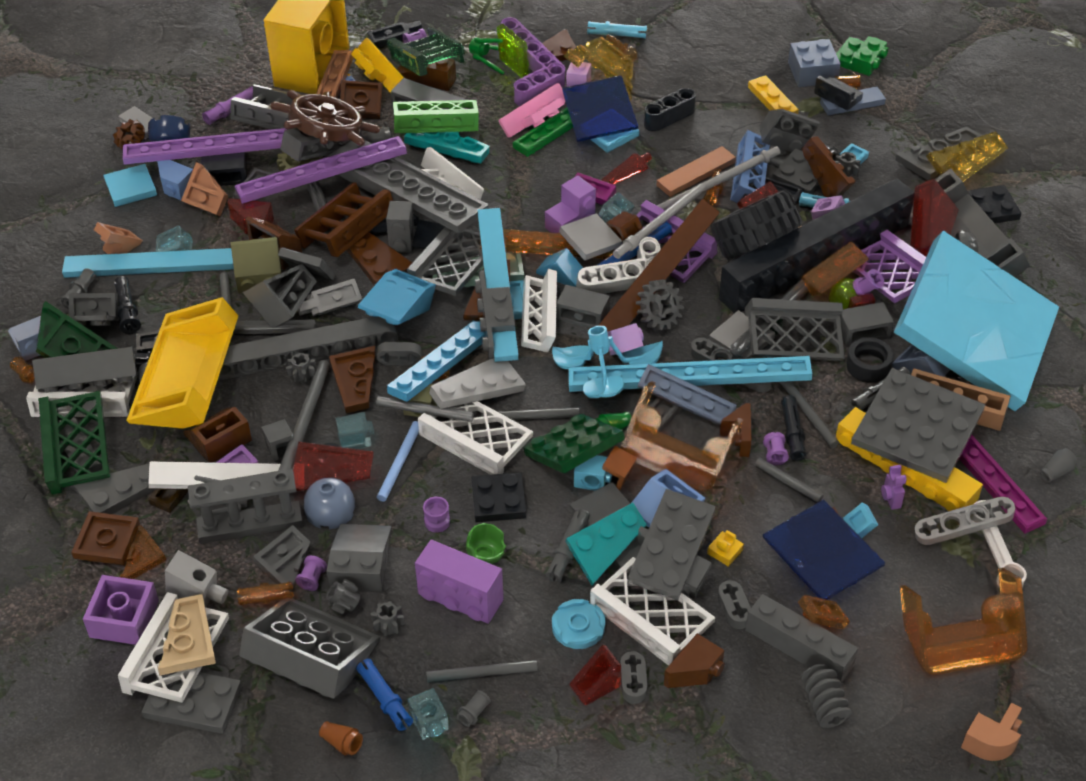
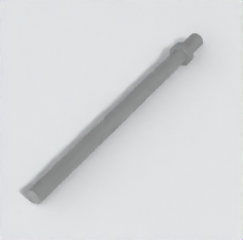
[657,146,781,210]

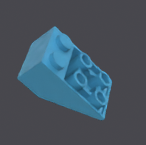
[358,269,436,325]

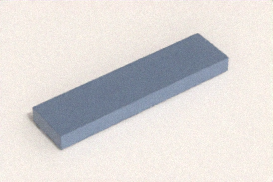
[637,364,737,425]

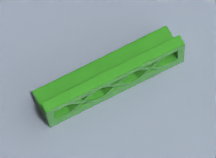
[393,100,479,133]

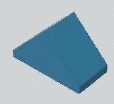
[536,248,583,287]

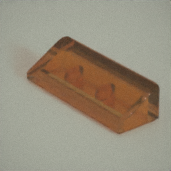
[801,242,869,296]

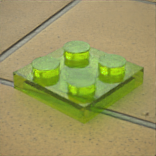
[497,24,529,78]

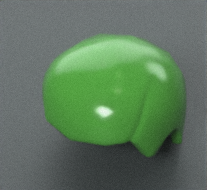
[466,523,506,564]

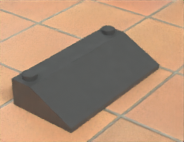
[909,168,1030,277]

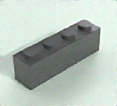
[391,78,473,111]
[32,347,138,393]
[745,594,858,684]

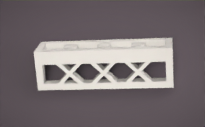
[521,269,557,353]

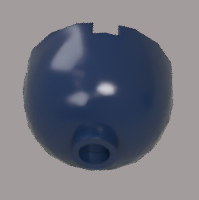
[148,115,190,142]

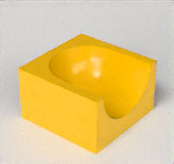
[264,0,350,94]

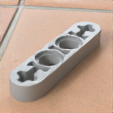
[915,497,1015,545]

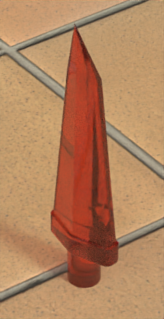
[601,152,652,184]

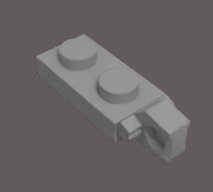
[298,279,363,316]

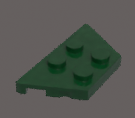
[36,301,118,358]

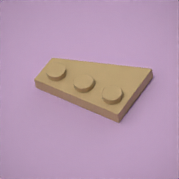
[158,594,216,676]

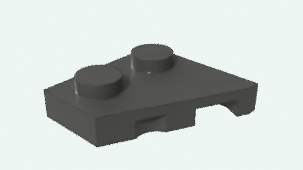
[253,525,310,594]

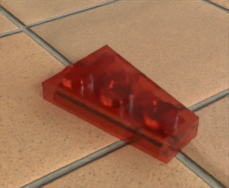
[293,442,374,491]

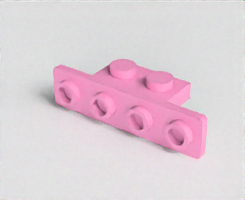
[498,83,568,138]

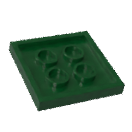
[523,414,625,474]

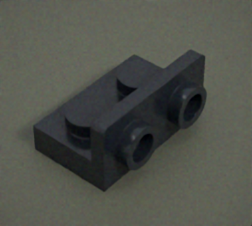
[814,76,863,111]

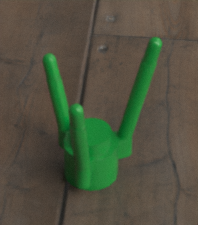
[469,37,512,74]

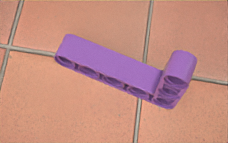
[501,17,565,106]

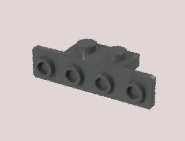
[475,270,515,359]

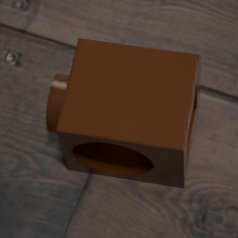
[606,211,643,244]

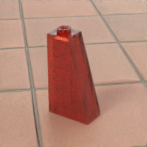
[910,179,959,257]

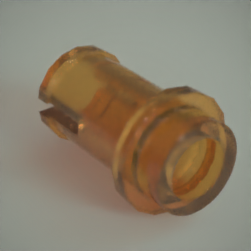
[834,73,860,89]
[10,356,35,383]

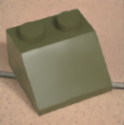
[231,237,283,294]

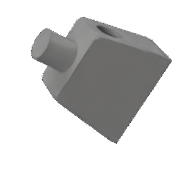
[165,550,229,607]

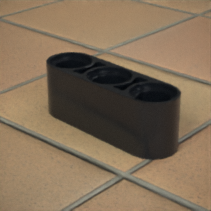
[644,88,696,131]

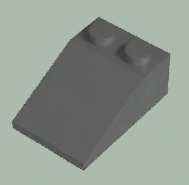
[327,524,392,593]

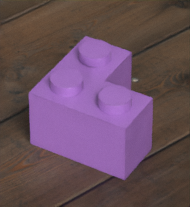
[545,176,596,241]

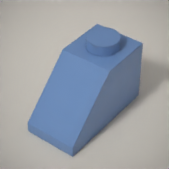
[157,160,193,200]

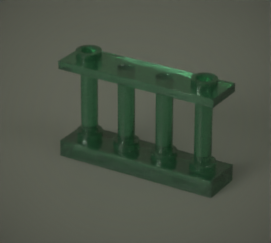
[387,27,465,76]

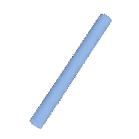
[377,421,419,502]

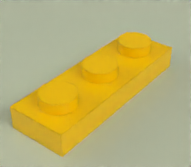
[748,75,799,114]

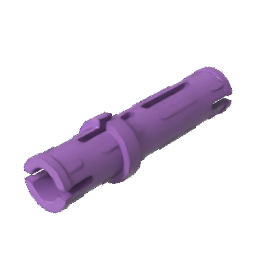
[202,86,253,125]

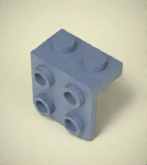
[8,316,41,361]

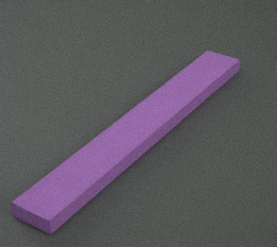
[123,128,287,164]
[235,136,407,204]

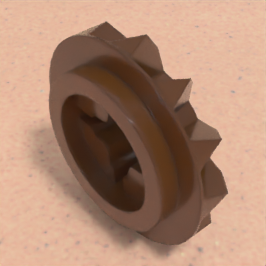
[113,119,145,149]

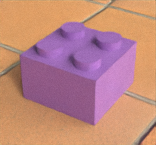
[83,575,159,645]

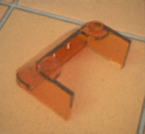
[621,381,743,491]
[900,568,1028,675]

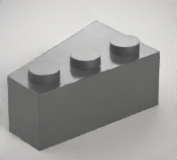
[243,264,317,328]

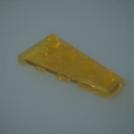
[926,131,1008,182]

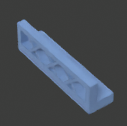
[730,130,770,203]

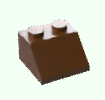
[245,216,302,270]

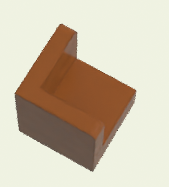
[602,446,637,491]

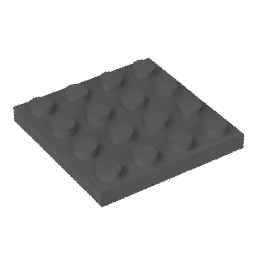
[851,368,986,483]

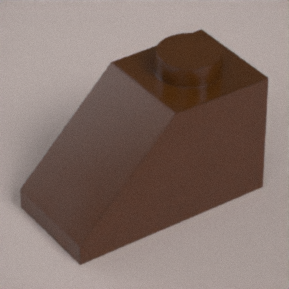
[664,633,725,688]

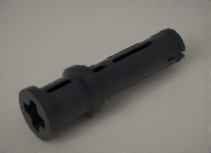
[114,276,141,334]

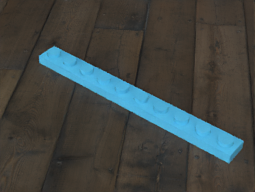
[569,356,812,392]

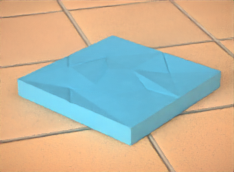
[894,231,1059,411]

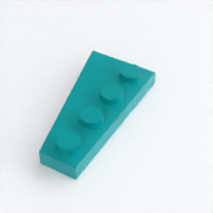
[404,132,490,164]

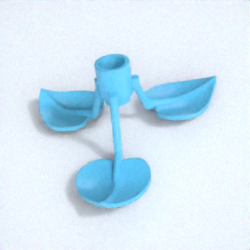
[552,326,663,398]

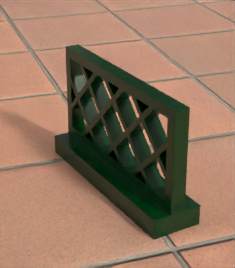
[38,391,110,494]

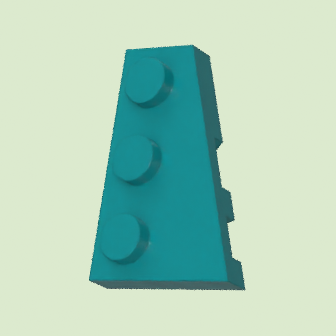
[565,503,647,586]

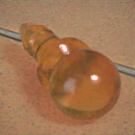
[606,34,638,61]

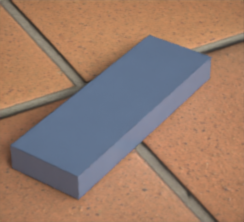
[820,86,886,116]

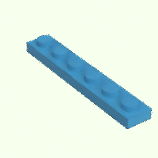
[387,321,486,402]

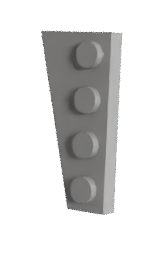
[429,358,526,409]

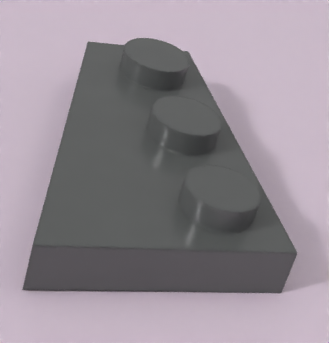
[73,463,156,514]

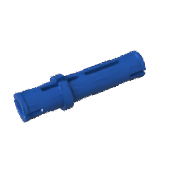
[356,659,413,731]

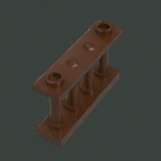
[294,182,393,257]

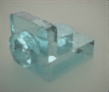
[156,225,193,252]

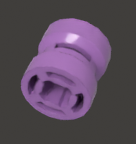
[423,496,450,533]

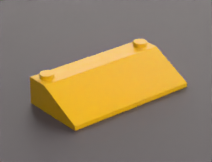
[126,297,238,428]

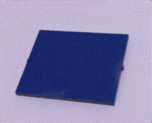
[562,75,638,142]
[762,500,885,602]

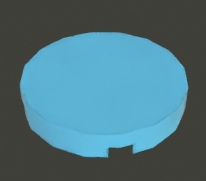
[552,599,605,649]

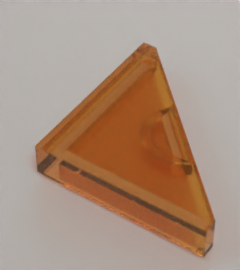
[120,525,166,579]

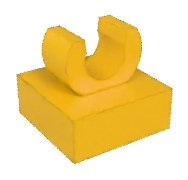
[707,530,744,567]

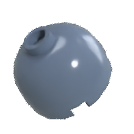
[304,478,355,529]

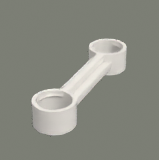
[970,500,1027,593]

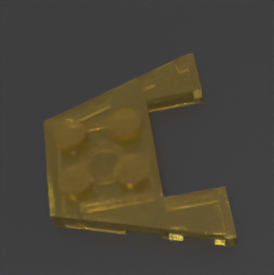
[564,36,633,105]

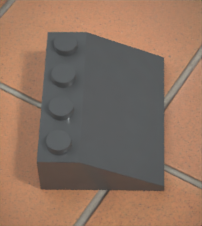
[239,596,380,699]

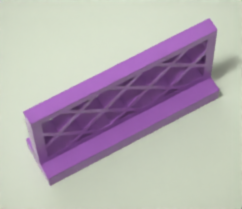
[621,200,717,283]
[843,230,926,303]

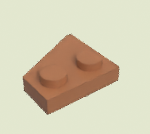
[181,162,228,216]

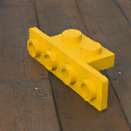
[351,38,404,93]

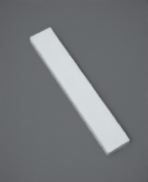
[149,462,305,491]

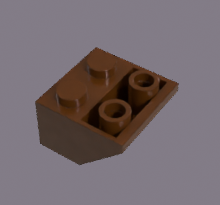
[183,407,252,463]

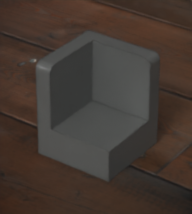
[261,419,294,461]

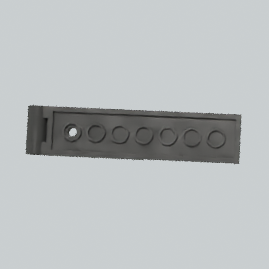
[325,141,489,233]

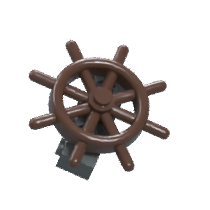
[270,90,380,162]

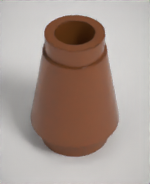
[319,721,363,755]

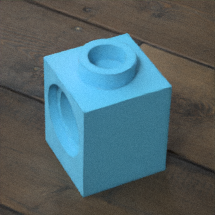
[574,455,612,491]

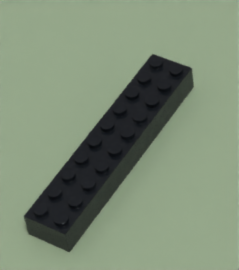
[719,178,915,314]

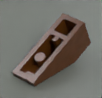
[397,56,456,91]

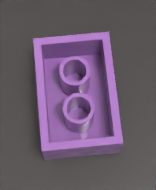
[415,540,504,624]

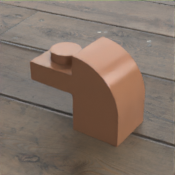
[961,703,1023,761]

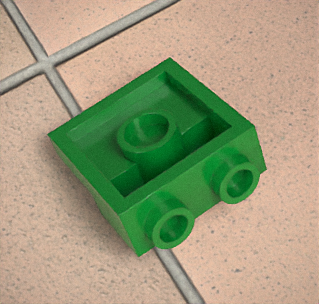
[836,36,889,76]

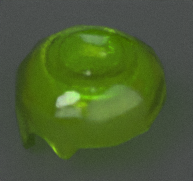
[828,278,865,310]

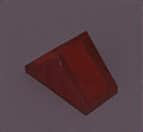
[569,645,621,705]

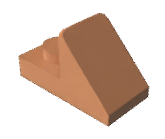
[94,222,143,254]

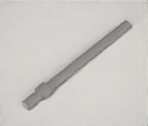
[613,184,705,259]

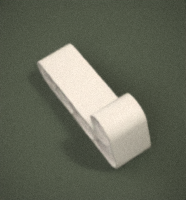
[576,237,661,294]

